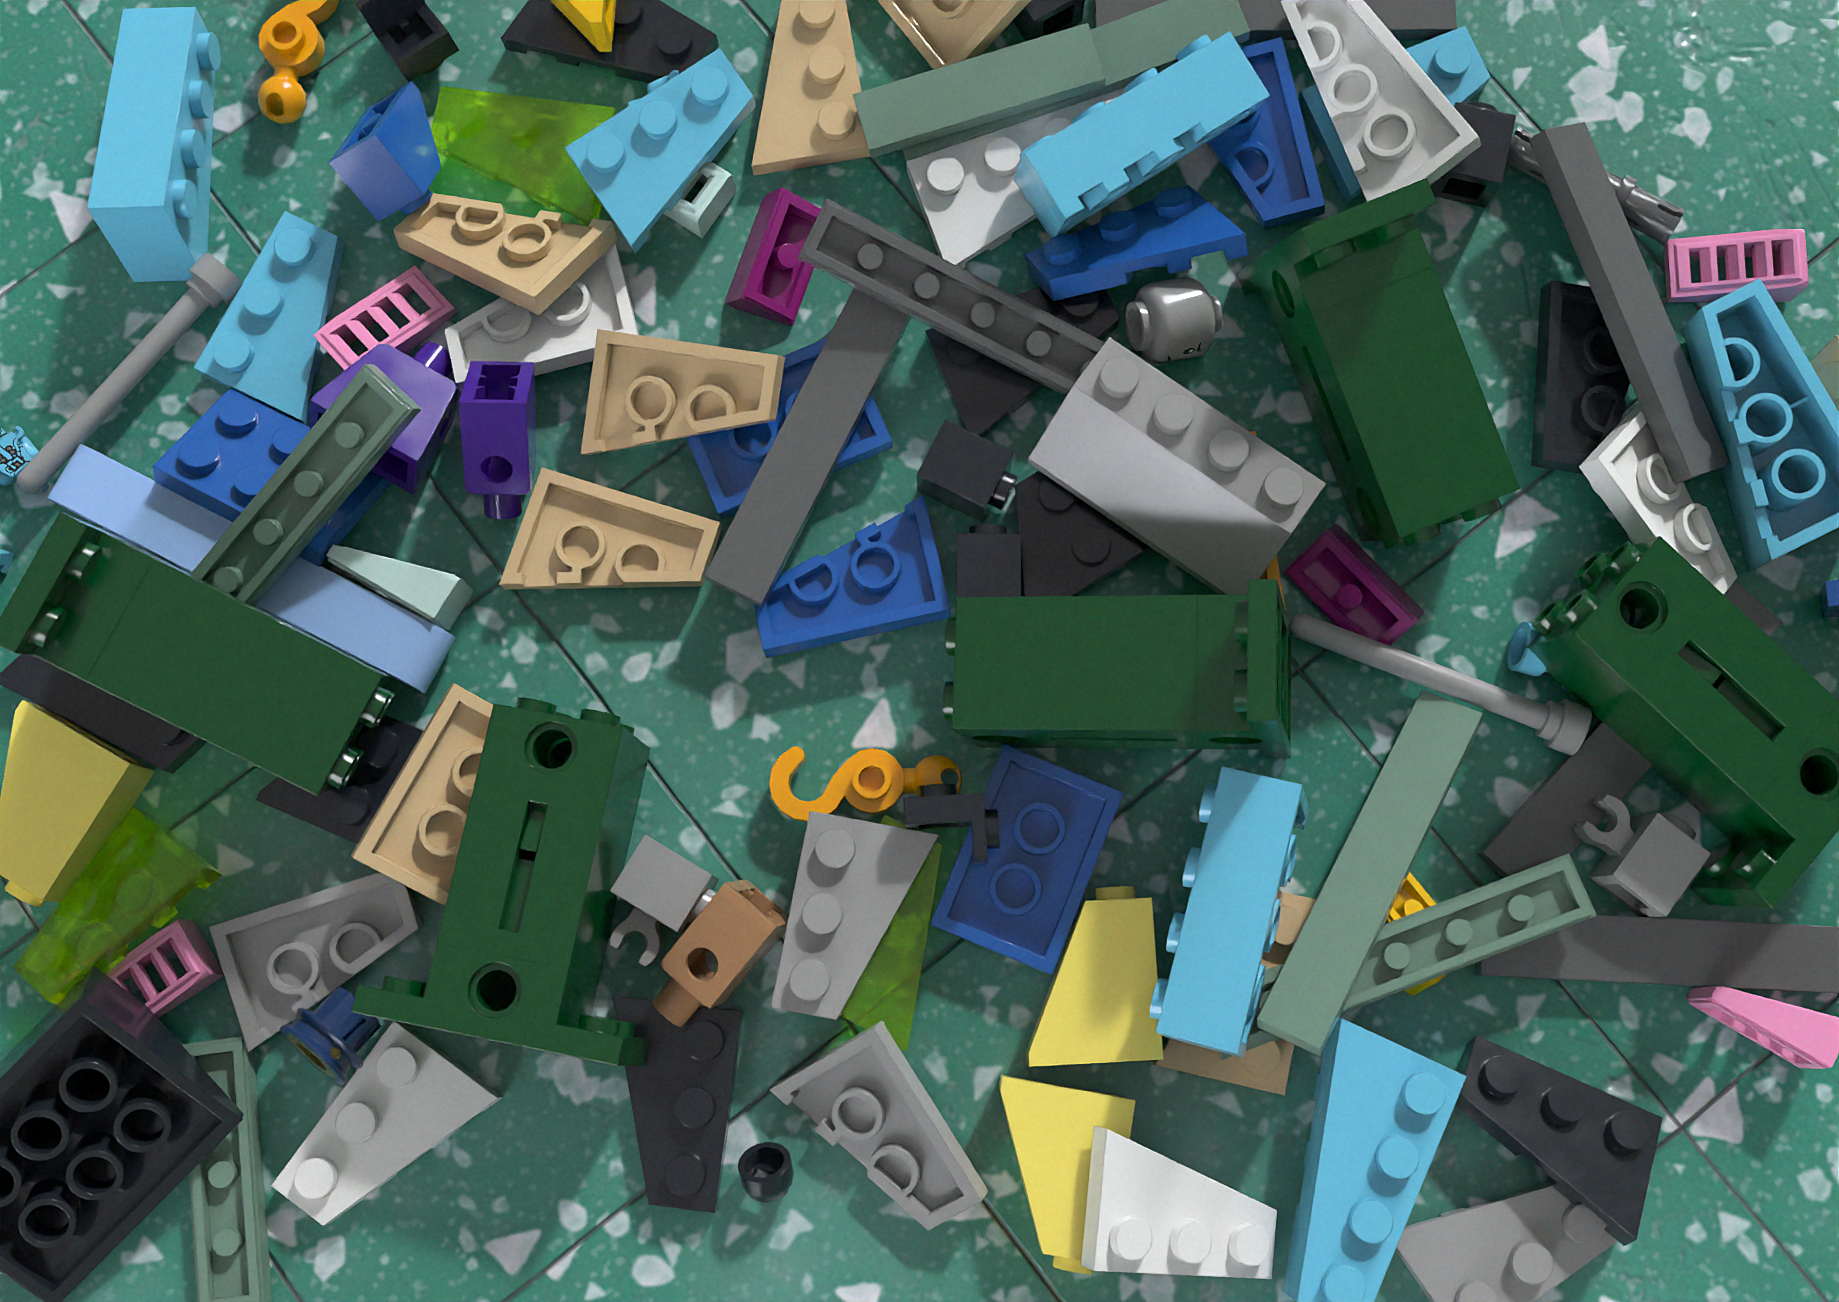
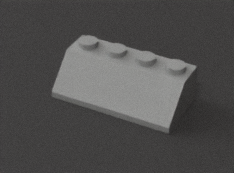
[1027,337,1326,595]

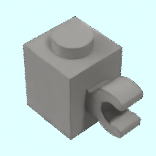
[1573,795,1711,917]
[610,835,719,967]

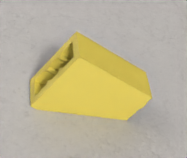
[0,700,155,907]
[1026,886,1164,1067]
[998,1075,1136,1274]

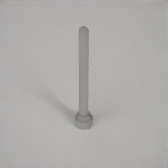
[16,252,243,494]
[1289,614,1592,756]

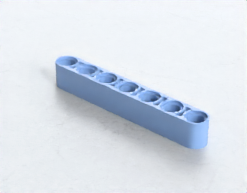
[47,444,456,694]

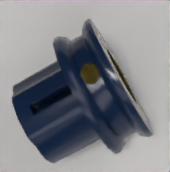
[280,987,381,1086]

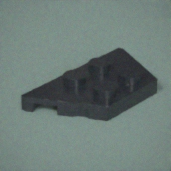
[1015,471,1154,597]
[256,715,423,844]

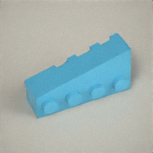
[87,7,221,282]
[1013,31,1270,239]
[1682,278,1839,572]
[1150,767,1310,1058]
[1283,1018,1467,1302]

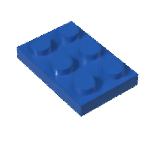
[686,337,893,520]
[152,387,392,567]
[930,744,1124,975]

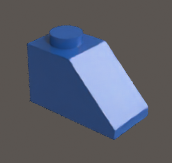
[329,80,441,222]

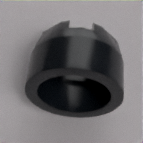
[738,1142,794,1203]

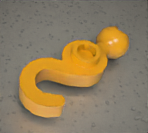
[257,0,339,124]
[769,746,963,823]

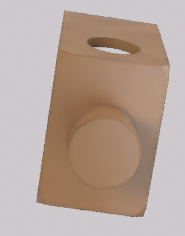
[652,879,789,1027]

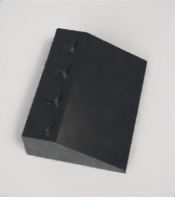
[0,966,244,1302]

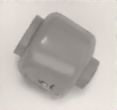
[1125,277,1222,364]

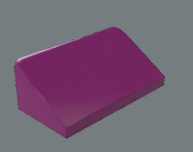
[725,187,821,326]
[1284,524,1424,646]

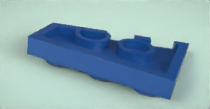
[1207,37,1325,229]
[1024,185,1249,301]
[754,495,951,658]

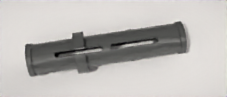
[1506,126,1685,245]

